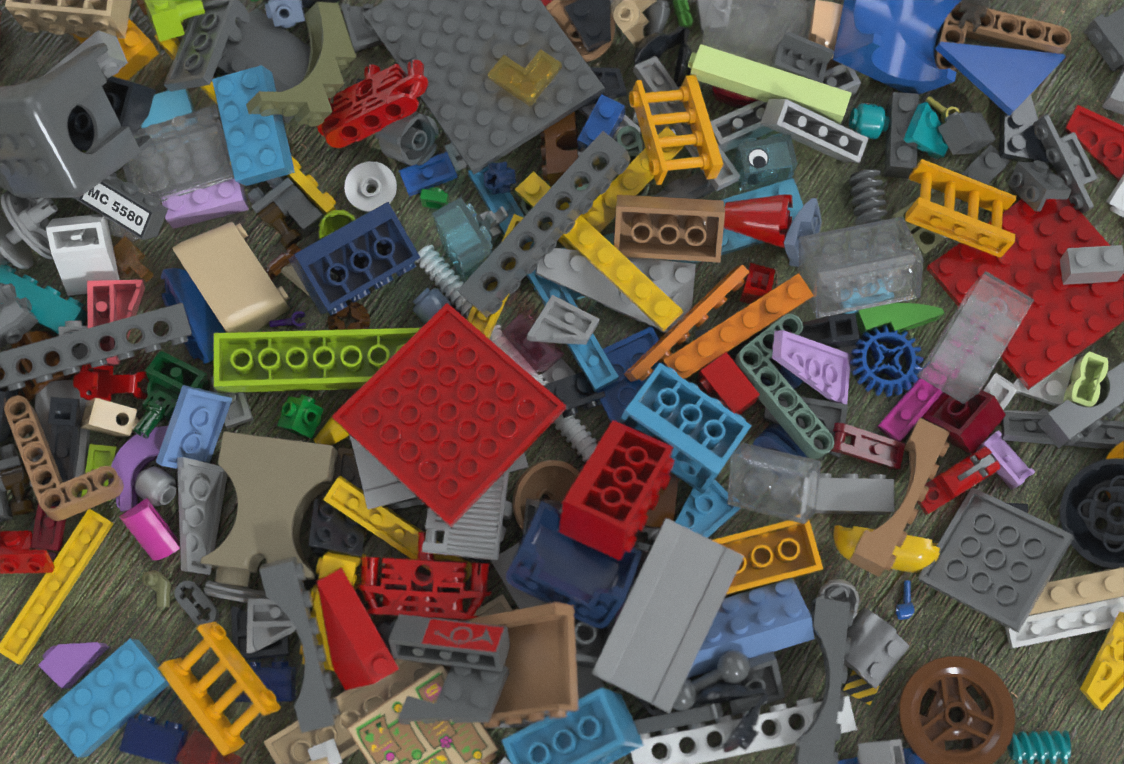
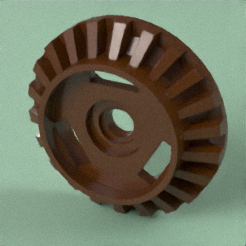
[898,656,1015,764]

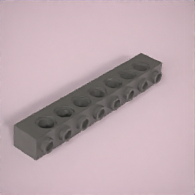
[458,131,631,318]
[0,303,192,391]

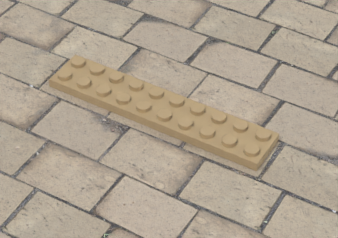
[264,594,513,764]

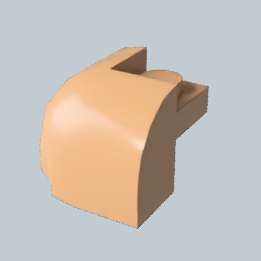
[807,0,843,71]

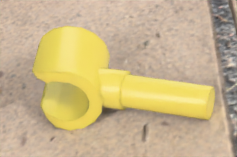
[926,96,960,123]

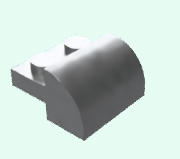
[844,608,910,689]

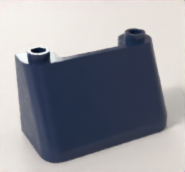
[506,501,642,628]

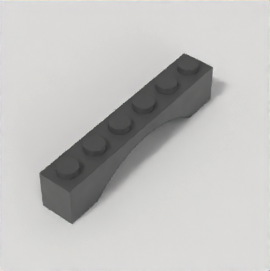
[259,556,340,733]
[794,598,854,764]

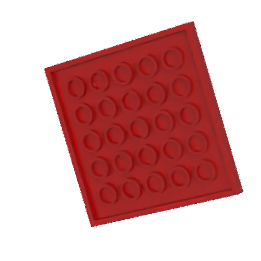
[927,198,1124,390]
[332,303,566,528]

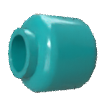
[849,103,889,139]

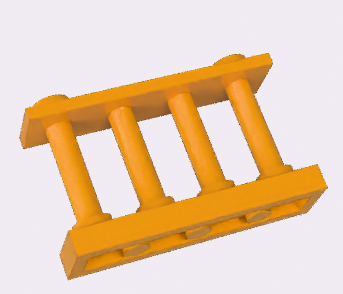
[629,75,724,185]
[905,159,1016,258]
[158,621,281,756]

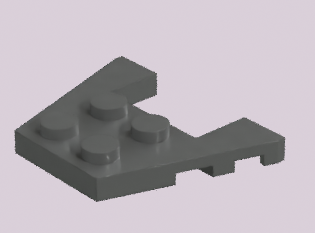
[398,665,509,725]

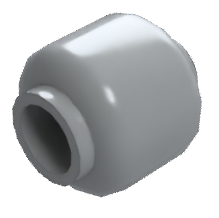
[135,466,176,507]

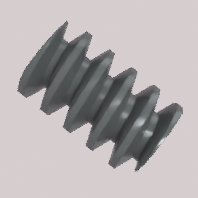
[849,169,888,227]

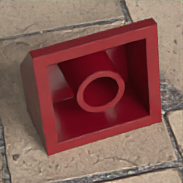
[922,378,1006,454]

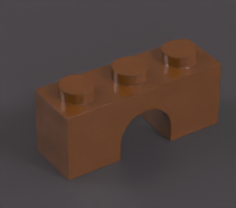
[540,112,582,187]

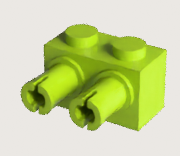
[143,0,205,42]

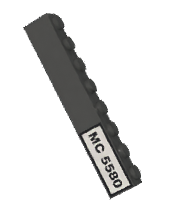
[75,173,168,240]

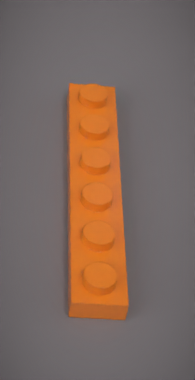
[624,264,749,382]
[663,273,814,379]

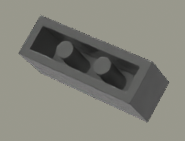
[884,92,919,178]

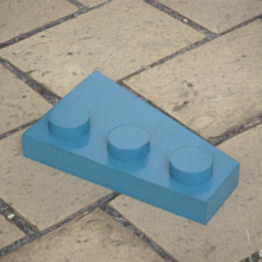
[675,479,742,538]

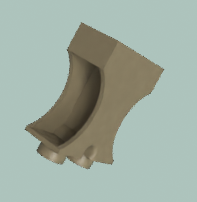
[201,432,338,587]

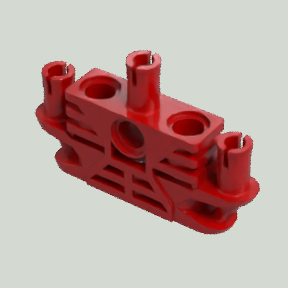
[316,60,428,148]
[355,532,492,619]

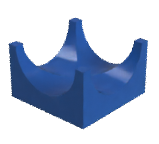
[833,0,962,95]

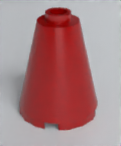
[724,194,793,248]

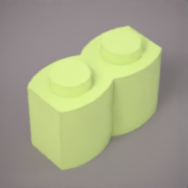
[1063,352,1108,407]

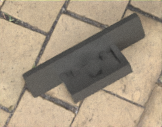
[1033,114,1097,214]

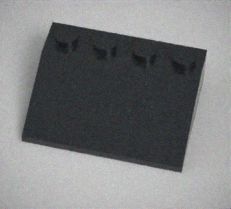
[59,61,156,151]

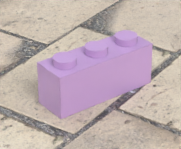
[160,177,249,229]

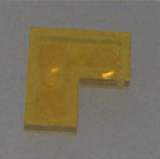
[488,49,562,107]

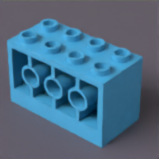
[619,363,751,494]
[502,688,644,764]

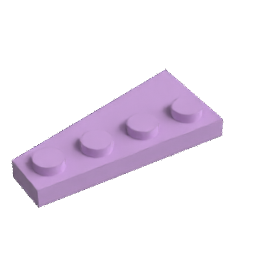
[772,330,851,404]

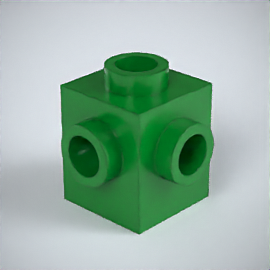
[277,395,324,439]

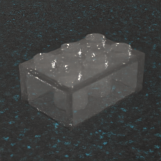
[727,443,821,524]

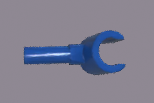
[896,580,914,620]

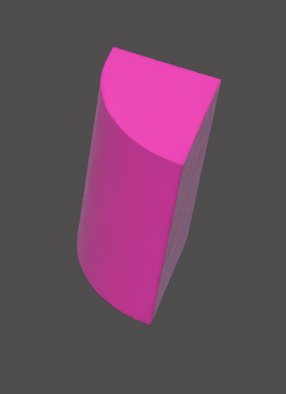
[119,498,180,560]

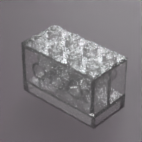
[799,217,923,318]
[917,271,1034,404]

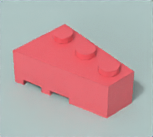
[87,280,145,366]

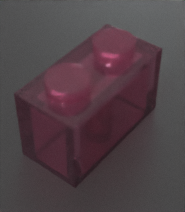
[502,314,564,372]

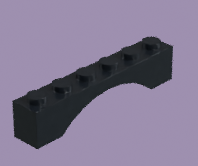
[693,313,859,360]

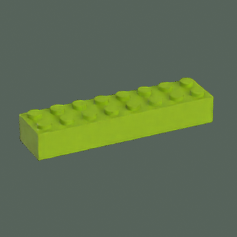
[214,328,421,393]

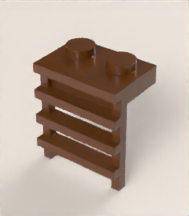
[0,331,76,402]

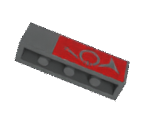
[389,614,510,672]

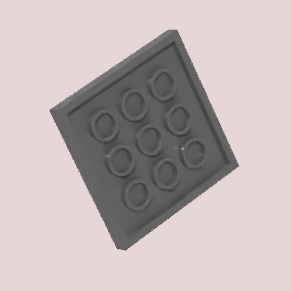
[918,487,1073,633]

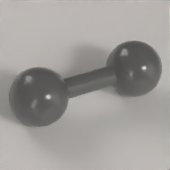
[672,650,750,710]

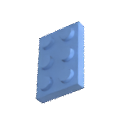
[156,385,233,469]

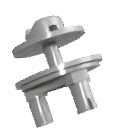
[0,191,77,270]

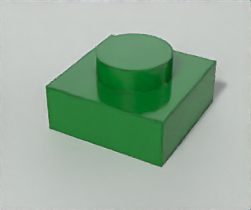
[420,187,450,211]

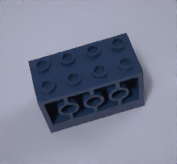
[289,202,421,316]

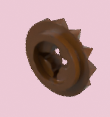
[328,300,370,330]

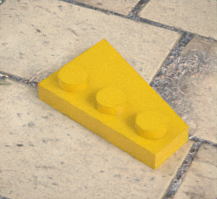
[1080,611,1124,711]

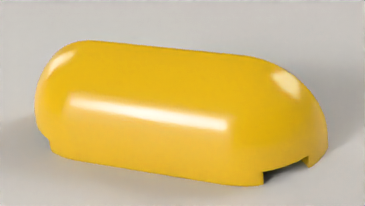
[833,525,940,573]

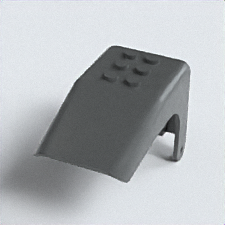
[0,43,153,198]

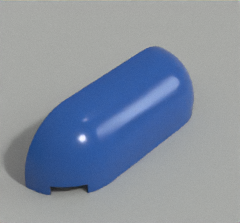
[161,268,225,364]

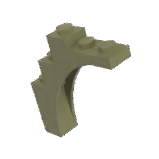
[246,2,356,126]

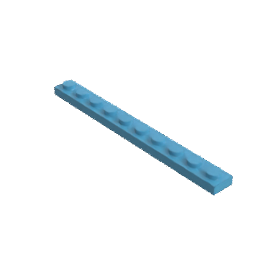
[468,166,619,392]

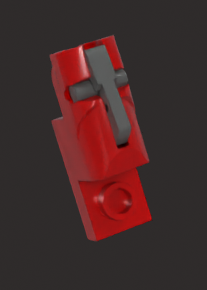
[917,446,1000,515]

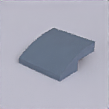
[784,198,822,267]

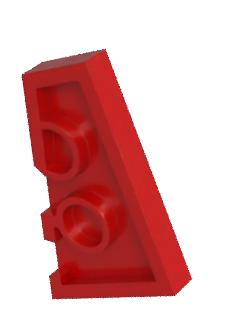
[1064,105,1124,181]

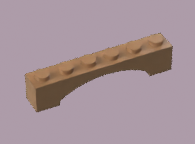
[849,418,950,577]

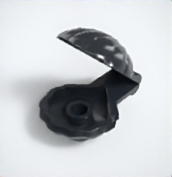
[633,26,692,88]
[695,682,768,753]

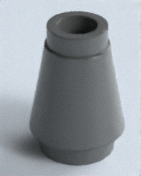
[646,0,671,37]

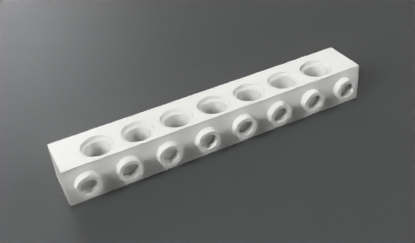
[631,696,857,764]

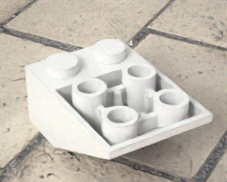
[46,214,119,296]

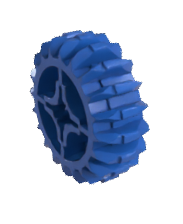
[850,325,923,397]

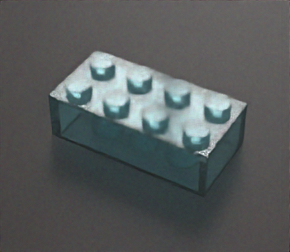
[432,197,493,283]

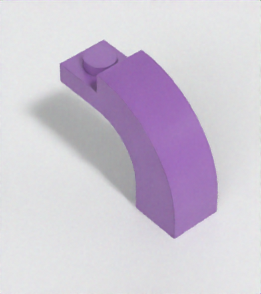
[108,426,168,513]

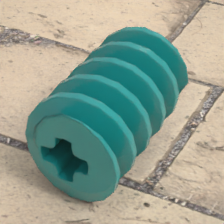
[1007,730,1071,764]

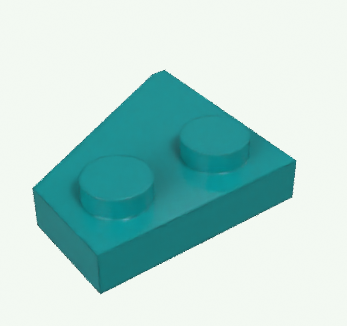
[903,102,948,159]

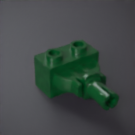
[133,350,210,439]

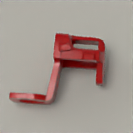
[73,364,149,402]

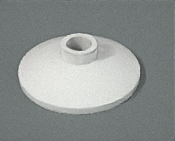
[344,162,397,212]

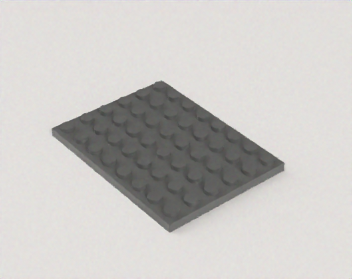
[364,0,605,175]

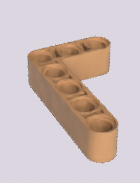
[934,2,1071,71]
[4,396,124,521]

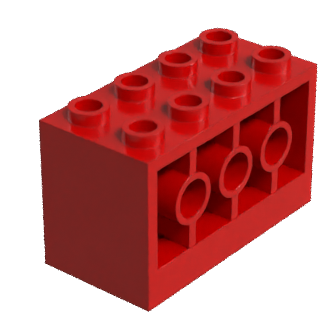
[559,420,675,560]

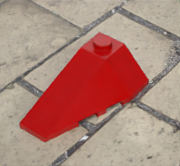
[316,567,399,690]

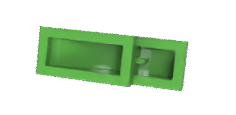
[855,303,945,335]

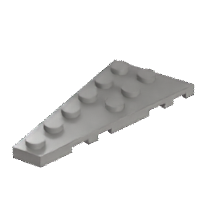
[535,248,696,343]

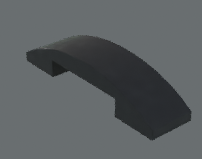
[42,397,81,507]

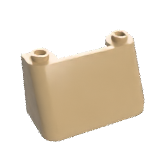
[610,0,657,48]
[172,222,290,333]

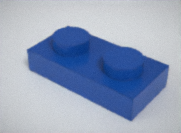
[399,152,457,197]

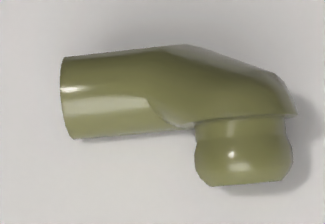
[142,570,171,608]

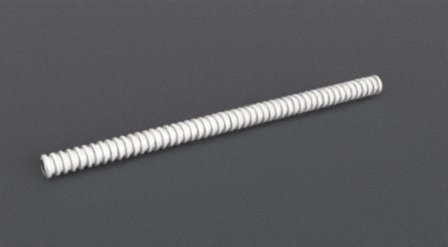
[416,245,661,545]

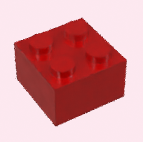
[696,352,760,415]

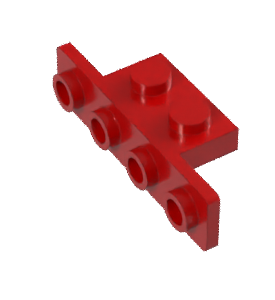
[0,530,55,574]

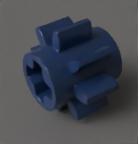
[483,162,516,195]

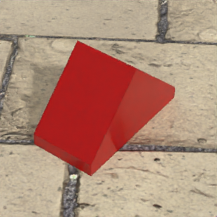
[740,263,776,304]

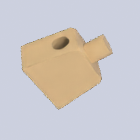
[80,398,141,438]

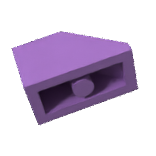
[38,642,109,688]

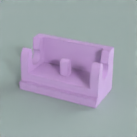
[976,430,1035,490]

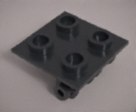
[308,498,365,558]

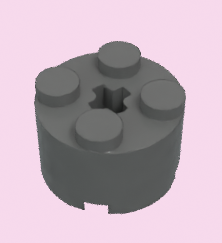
[376,111,438,166]

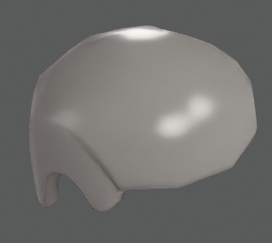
[817,579,859,619]

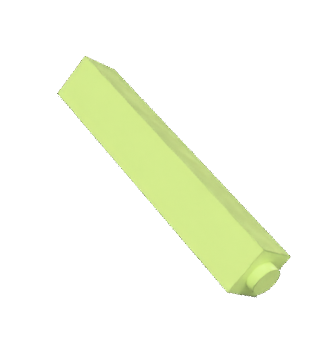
[688,44,852,124]

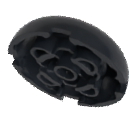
[1060,458,1124,569]

